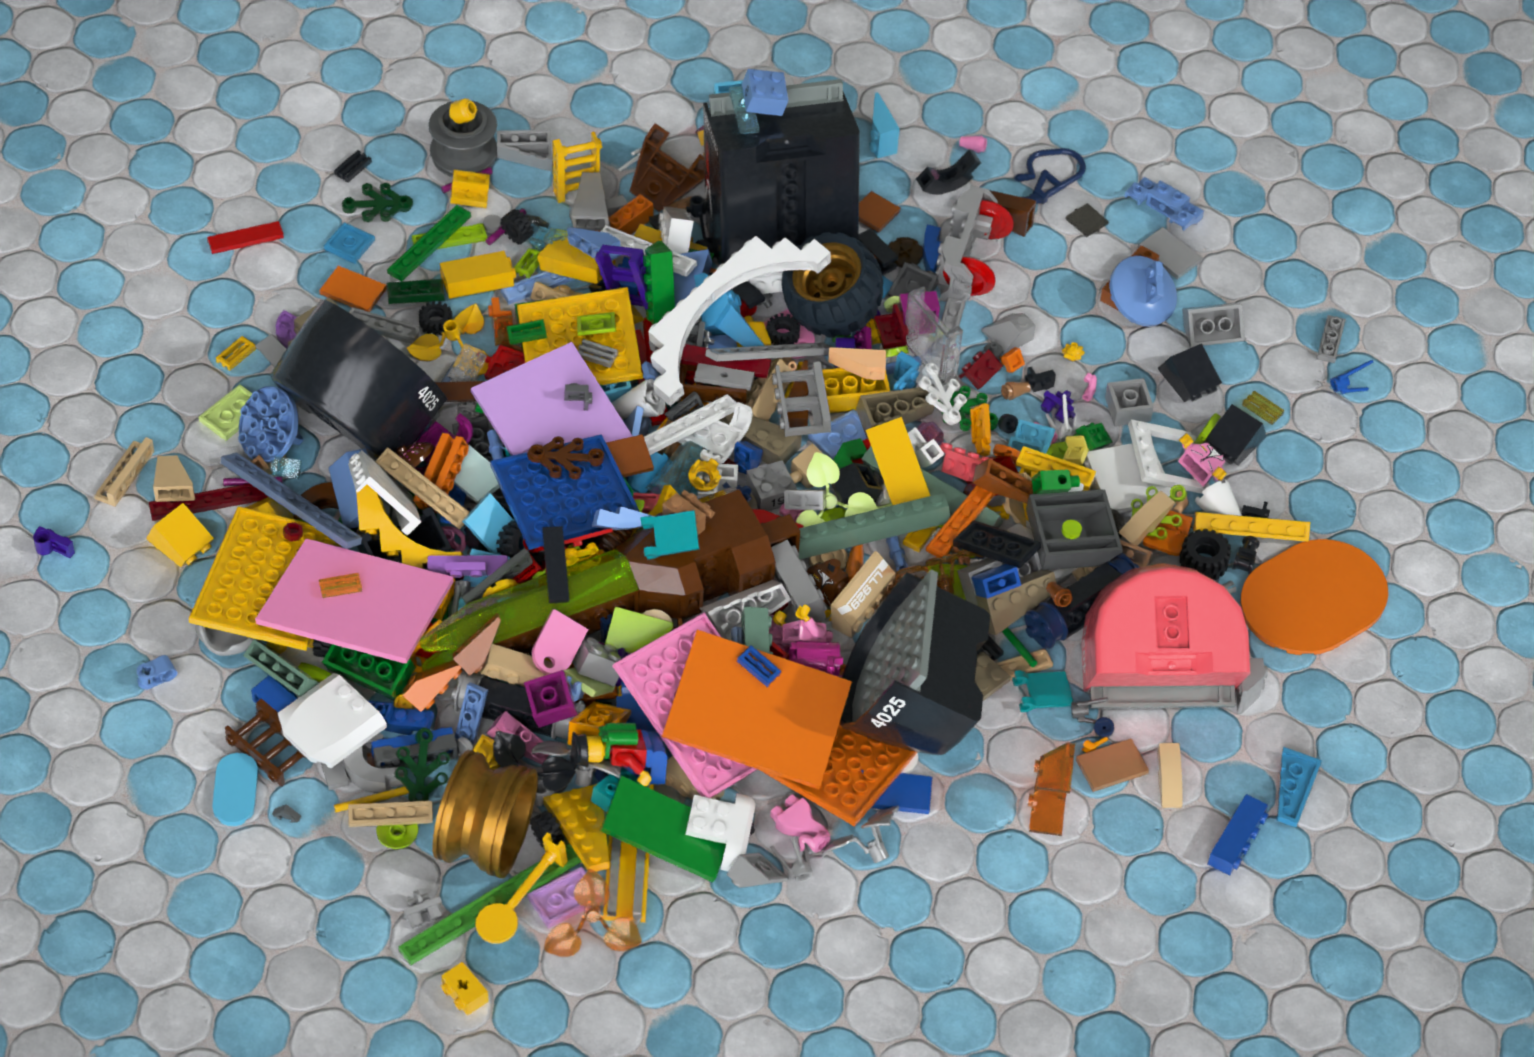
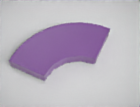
[276,310,297,349]

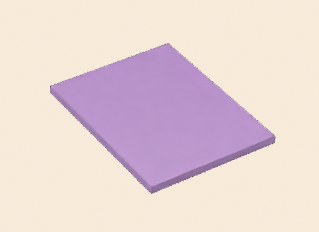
[471,342,633,456]

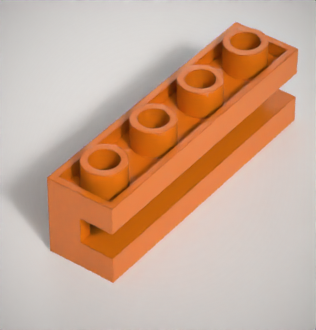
[593,194,654,235]
[413,433,469,514]

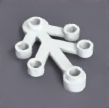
[918,363,967,425]

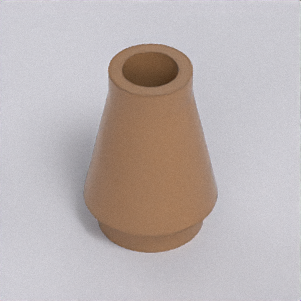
[1001,382,1031,400]

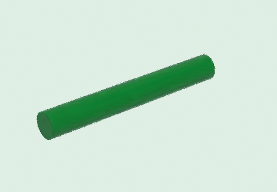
[1001,627,1037,667]

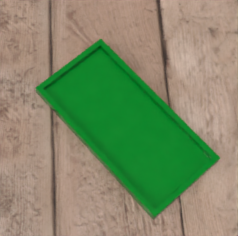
[600,776,726,882]

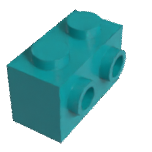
[591,767,638,812]

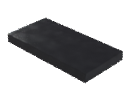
[953,520,1041,568]

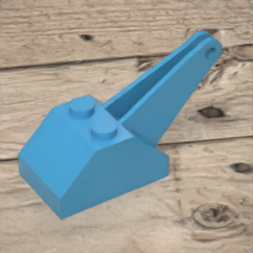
[694,273,765,347]

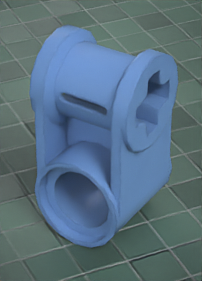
[136,655,178,690]

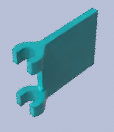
[640,510,699,560]
[1012,670,1074,712]

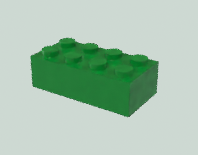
[322,644,416,701]

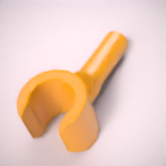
[1082,737,1108,753]

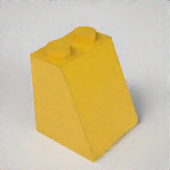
[146,503,214,567]

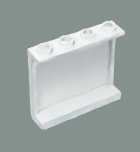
[1083,443,1174,515]
[348,450,421,536]

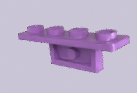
[427,555,508,578]

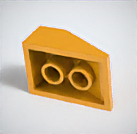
[568,702,631,745]

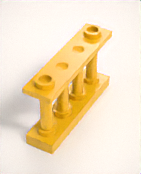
[552,131,602,203]
[1016,446,1096,491]

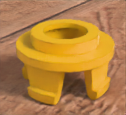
[688,458,722,492]

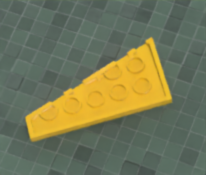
[543,784,609,873]

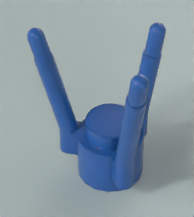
[1330,360,1374,395]

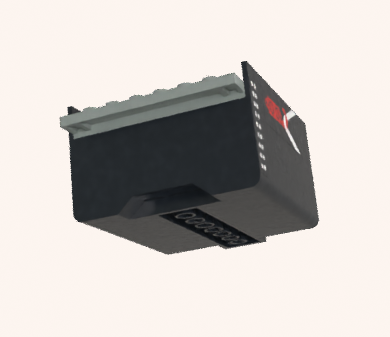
[703,79,860,266]

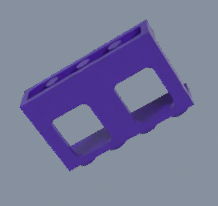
[595,245,648,311]

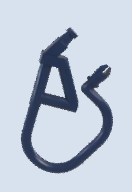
[1014,148,1086,204]

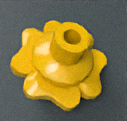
[1062,342,1085,361]

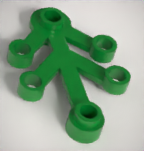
[935,386,998,431]

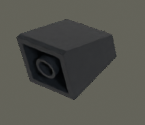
[1158,343,1222,402]
[1205,404,1267,466]

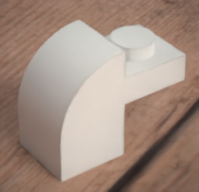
[908,427,944,468]

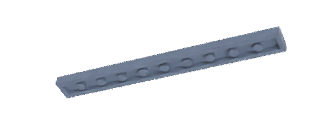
[221,452,362,549]

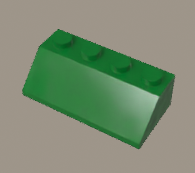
[643,241,675,324]

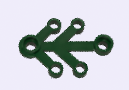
[342,183,413,222]
[394,728,450,802]

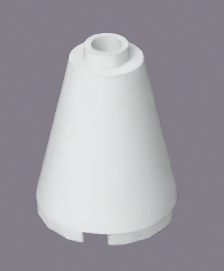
[612,379,665,419]
[1195,479,1242,516]

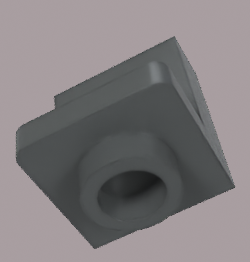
[564,383,592,410]

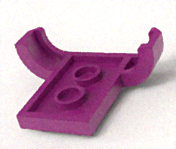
[415,413,473,476]

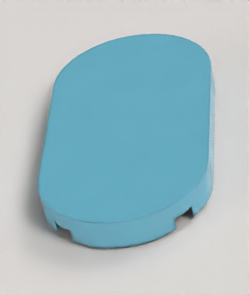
[212,753,258,826]

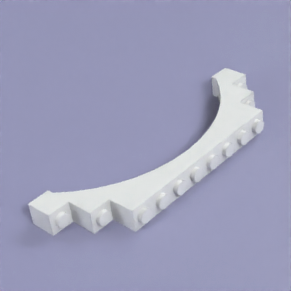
[648,236,831,406]

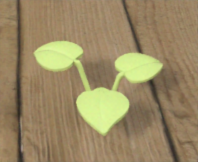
[796,452,878,527]

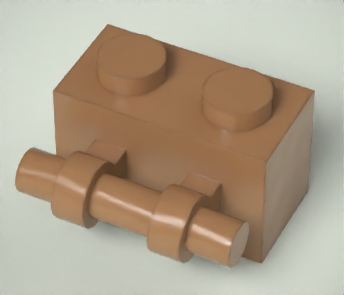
[662,490,715,535]

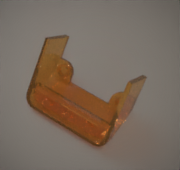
[1028,742,1075,836]

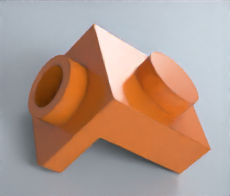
[488,297,512,327]

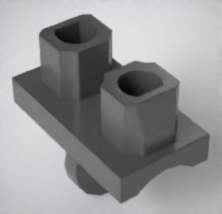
[685,321,715,348]

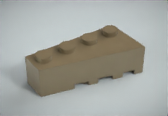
[856,387,935,440]

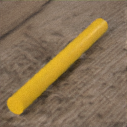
[334,786,409,813]

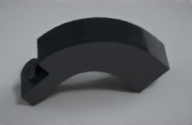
[916,149,981,195]

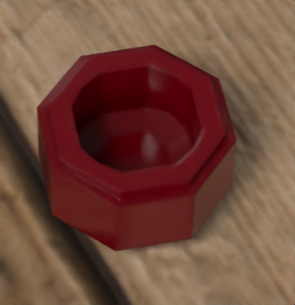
[283,522,303,542]

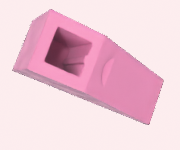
[486,711,549,764]

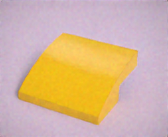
[450,170,490,208]

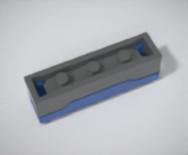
[371,727,458,768]

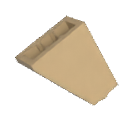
[153,455,195,502]

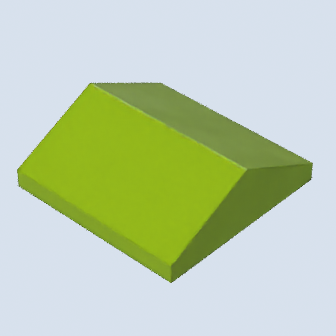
[577,312,616,336]

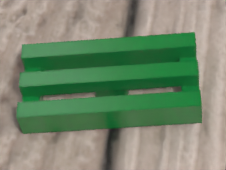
[507,319,547,345]

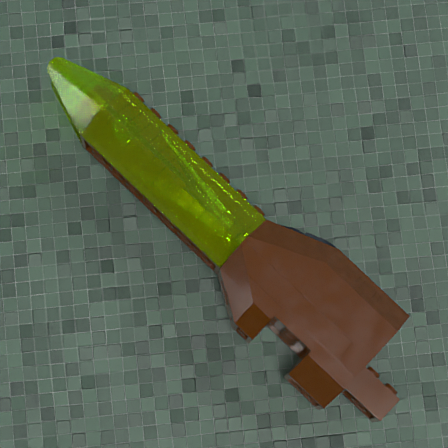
[420,487,800,671]

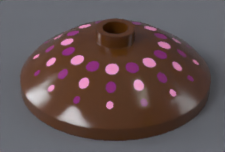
[389,442,434,480]

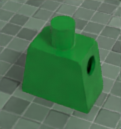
[1031,470,1080,494]

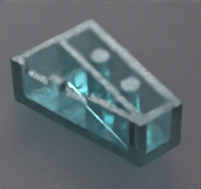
[645,441,706,495]

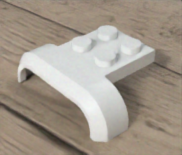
[677,402,753,465]
[685,793,756,872]

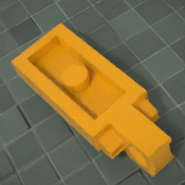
[970,403,991,457]

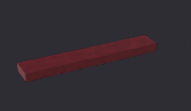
[657,344,771,379]
[149,483,268,521]

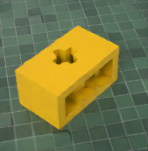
[441,962,488,1016]

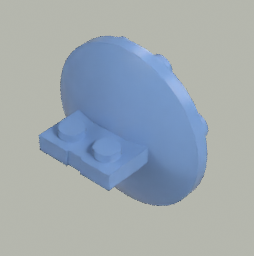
[1110,256,1177,327]
[238,386,304,463]

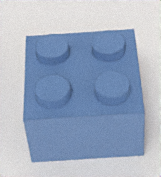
[742,69,788,116]

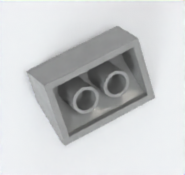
[1182,303,1245,347]

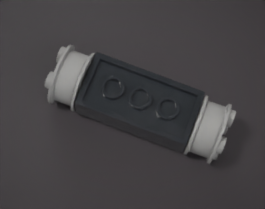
[451,669,586,740]

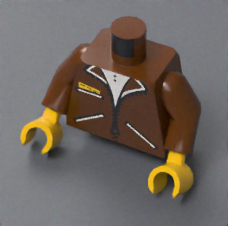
[807,559,849,621]

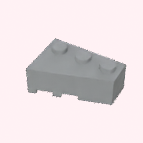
[497,130,552,172]

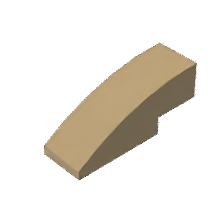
[1118,491,1176,546]
[1157,743,1182,808]

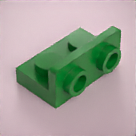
[1073,422,1112,451]

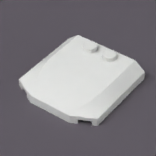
[278,673,387,768]

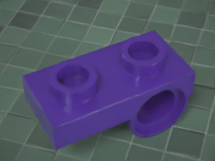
[33,526,75,559]

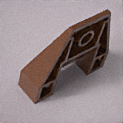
[629,123,705,212]

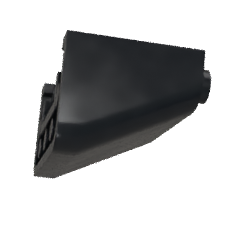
[357,507,451,563]

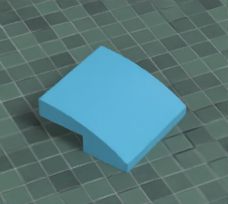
[1008,419,1056,454]

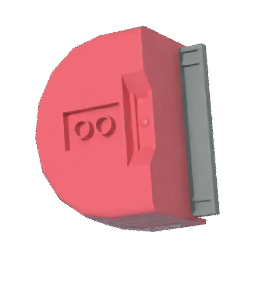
[1081,563,1250,709]

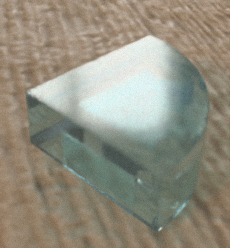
[543,228,568,244]

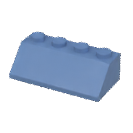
[329,448,367,529]

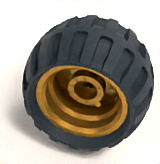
[782,232,883,338]

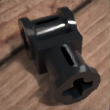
[1232,536,1260,574]

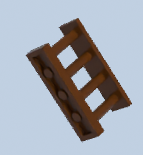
[679,363,747,405]
[225,698,306,787]

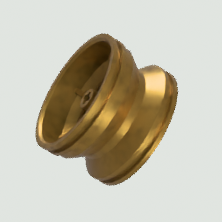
[432,750,538,879]

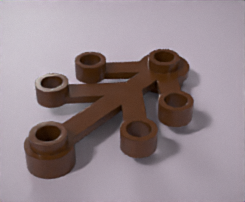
[527,436,604,479]

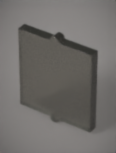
[1065,203,1109,237]

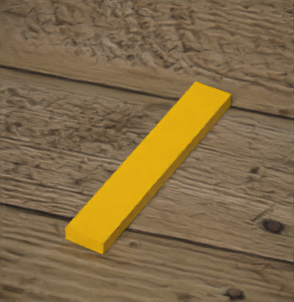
[1193,512,1310,541]

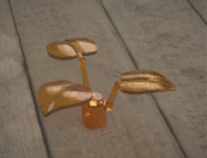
[895,549,983,594]
[544,869,642,957]

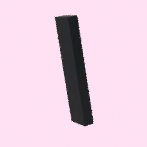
[542,526,570,603]

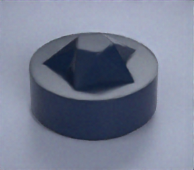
[1094,717,1115,738]

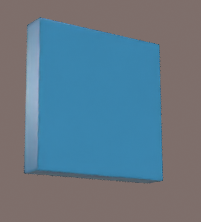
[324,222,375,264]

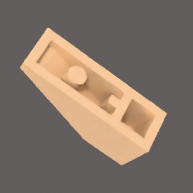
[828,347,886,380]

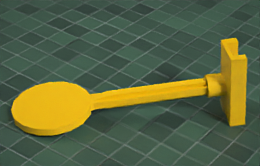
[476,832,568,944]

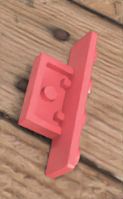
[939,442,993,482]

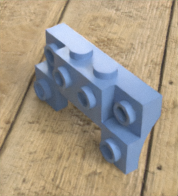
[1124,177,1204,231]

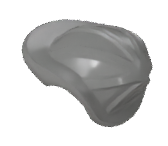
[195,625,260,656]

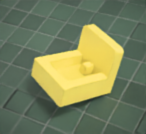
[1063,436,1089,465]

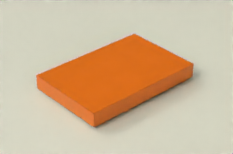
[319,265,387,312]

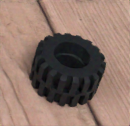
[496,521,545,566]
[1179,529,1231,580]

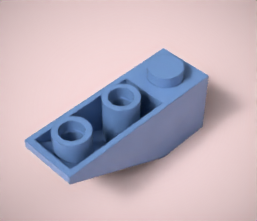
[567,227,621,261]

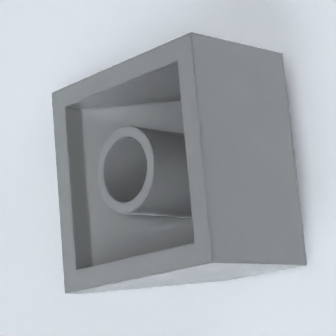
[1235,658,1268,714]

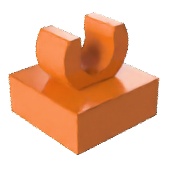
[1000,347,1025,373]

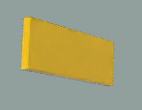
[866,417,930,505]

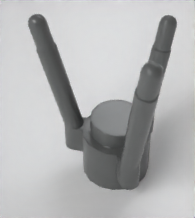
[450,581,474,623]
[1071,697,1108,724]

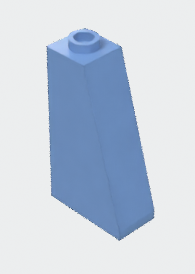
[673,249,712,307]

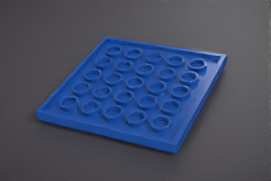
[490,434,640,550]

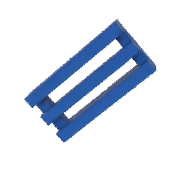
[737,645,782,687]

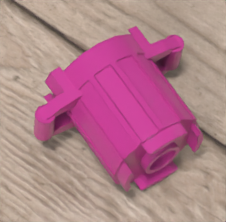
[789,641,843,678]

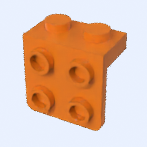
[1142,510,1193,556]

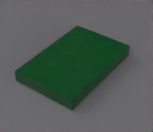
[387,279,444,304]

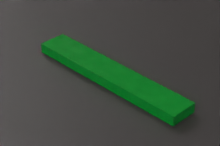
[387,205,471,282]

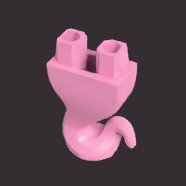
[770,794,830,853]

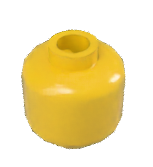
[449,98,477,124]

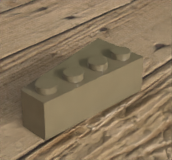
[719,412,802,464]
[975,569,1057,635]

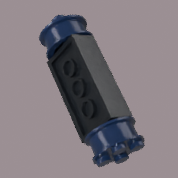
[1025,553,1140,649]

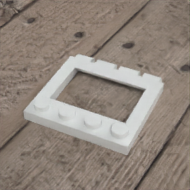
[1128,419,1210,494]

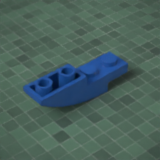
[367,700,435,735]

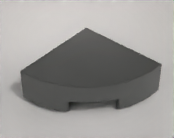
[272,804,302,823]

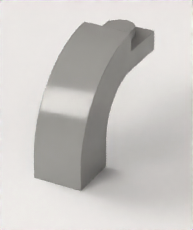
[342,746,404,793]

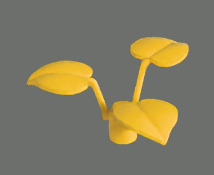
[407,303,488,376]

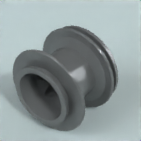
[428,100,497,177]

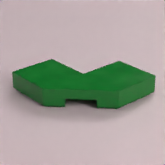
[833,438,867,469]

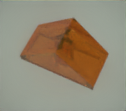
[491,314,513,346]

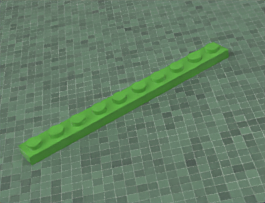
[398,843,582,966]

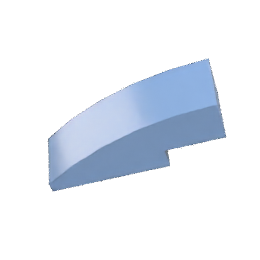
[592,507,656,530]

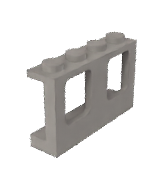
[772,361,831,437]

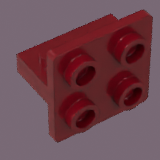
[874,304,909,349]

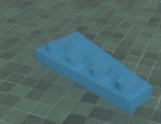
[1277,747,1322,828]

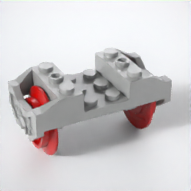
[936,185,1014,302]

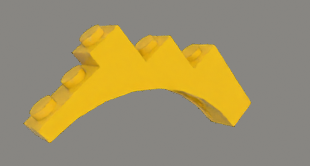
[356,484,464,569]

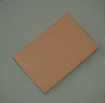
[1076,738,1149,792]

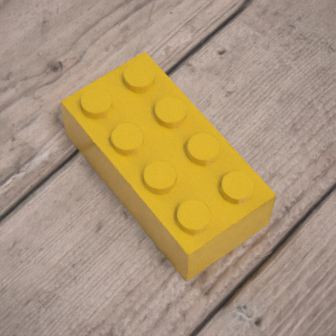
[822,368,890,413]

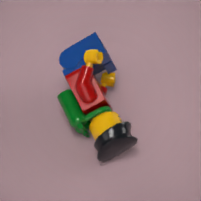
[570,723,667,786]

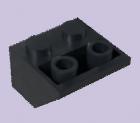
[831,463,883,504]

